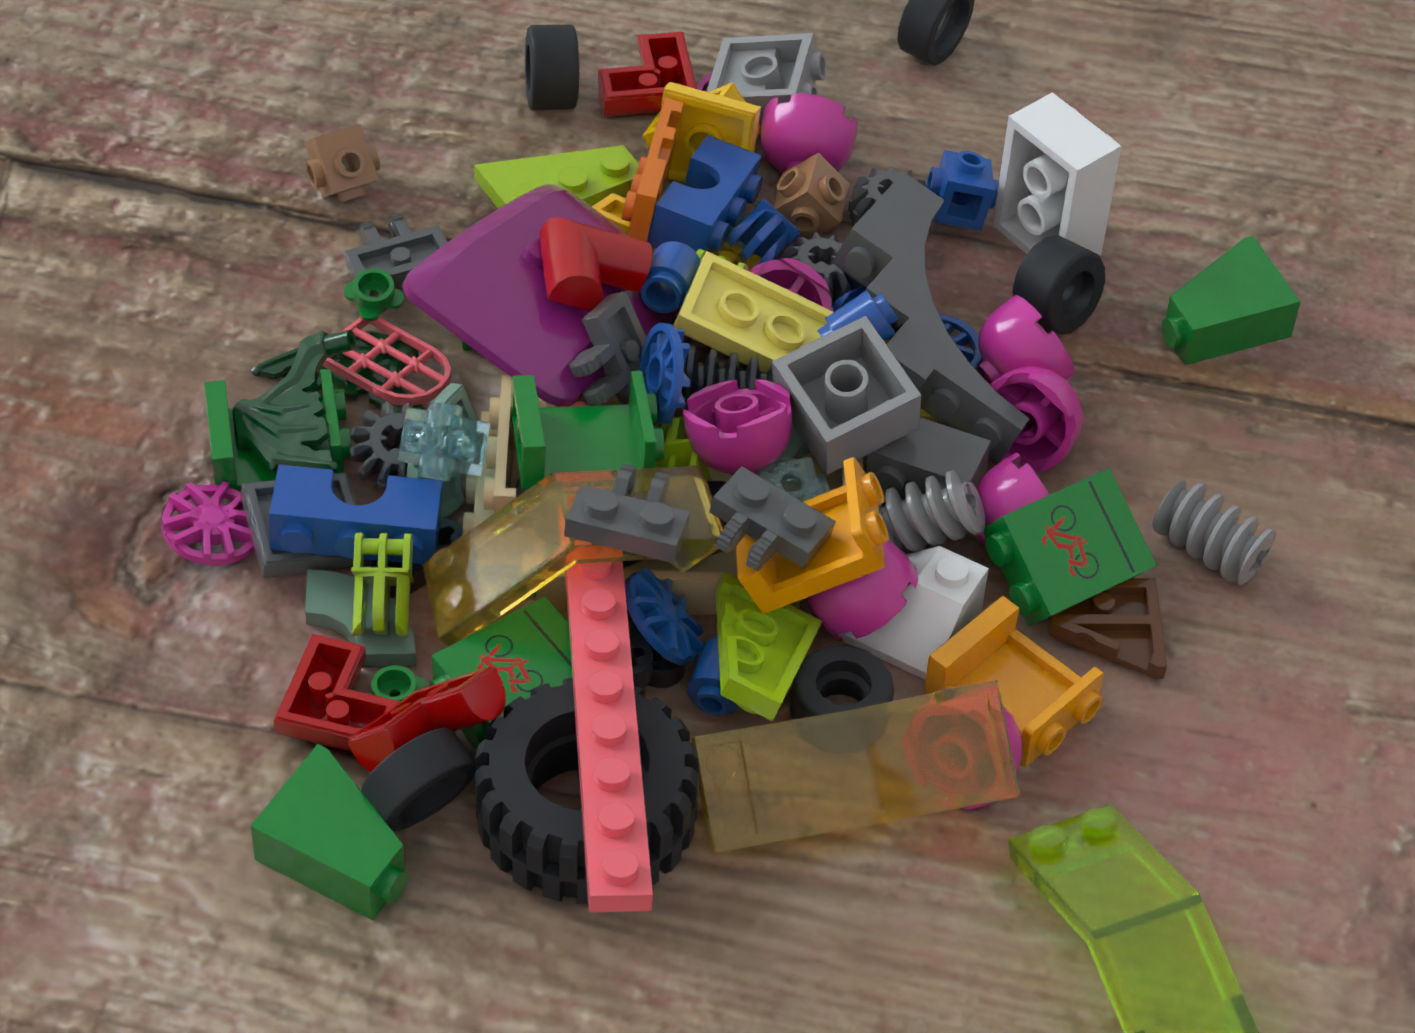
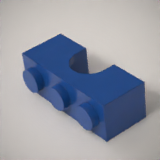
[647,135,763,253]
[269,465,443,566]

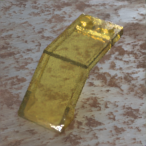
[423,465,723,646]
[690,680,1020,854]

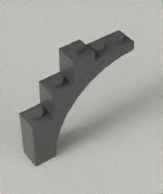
[832,172,1029,463]

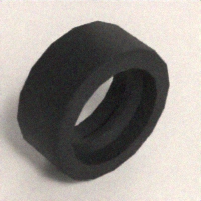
[897,0,975,66]
[361,728,476,832]

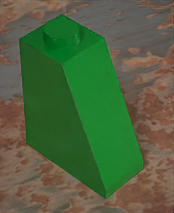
[1161,236,1301,365]
[250,744,408,921]

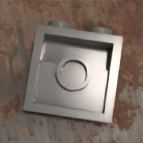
[707,33,827,125]

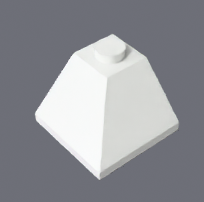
[841,546,989,680]

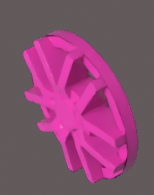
[161,481,255,565]

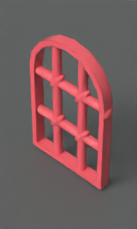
[322,317,451,406]

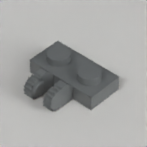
[345,213,448,296]
[569,291,647,406]
[564,464,690,563]
[709,466,836,571]

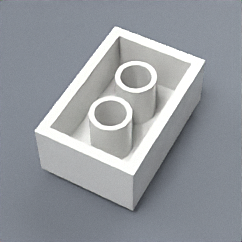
[992,92,1122,256]

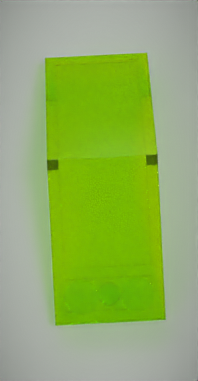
[1008,805,1259,1033]

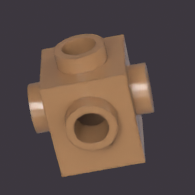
[304,123,380,203]
[773,153,850,240]

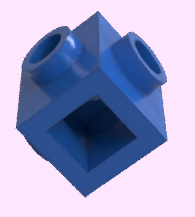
[926,150,999,231]

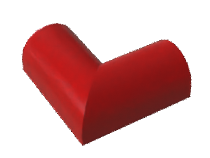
[598,32,697,118]
[539,217,652,311]
[274,634,400,752]
[347,666,506,772]

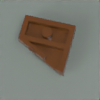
[1047,578,1167,679]

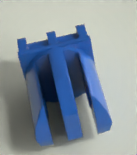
[729,199,801,266]

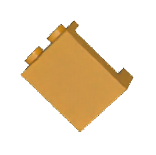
[736,457,889,614]
[924,596,1104,768]

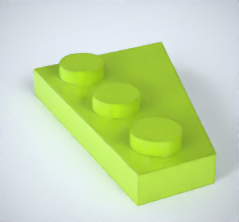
[474,145,639,209]
[715,571,822,721]

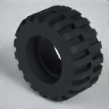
[475,678,699,904]

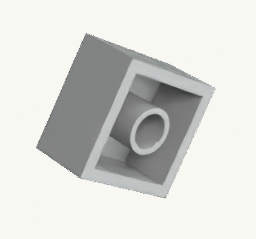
[772,316,921,475]

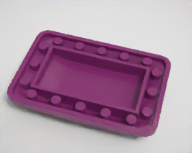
[403,184,681,406]

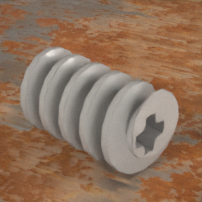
[878,470,985,553]
[1152,481,1276,585]

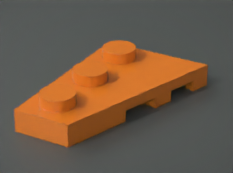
[621,97,684,242]

